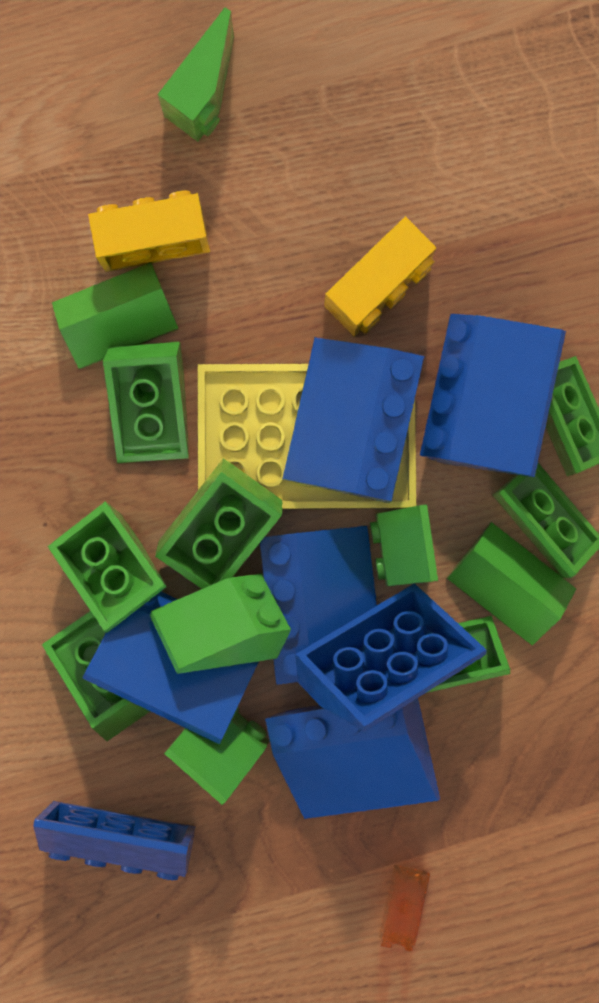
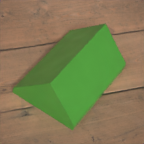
[52,262,179,369]
[546,356,599,477]
[492,463,599,578]
[446,522,576,646]
[426,616,511,693]

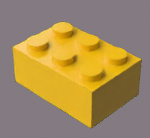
[88,190,210,272]
[324,216,437,336]

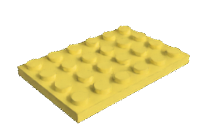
[198,364,416,509]

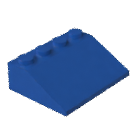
[420,314,566,477]
[282,337,424,503]
[260,526,377,685]
[295,583,487,731]
[82,591,259,744]
[265,698,440,819]
[33,801,196,880]

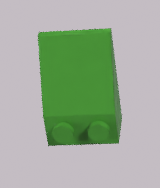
[157,7,234,142]
[103,342,189,463]
[47,501,167,633]
[370,504,438,586]
[150,574,291,674]
[42,611,150,741]
[164,707,270,805]

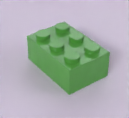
[155,458,282,589]

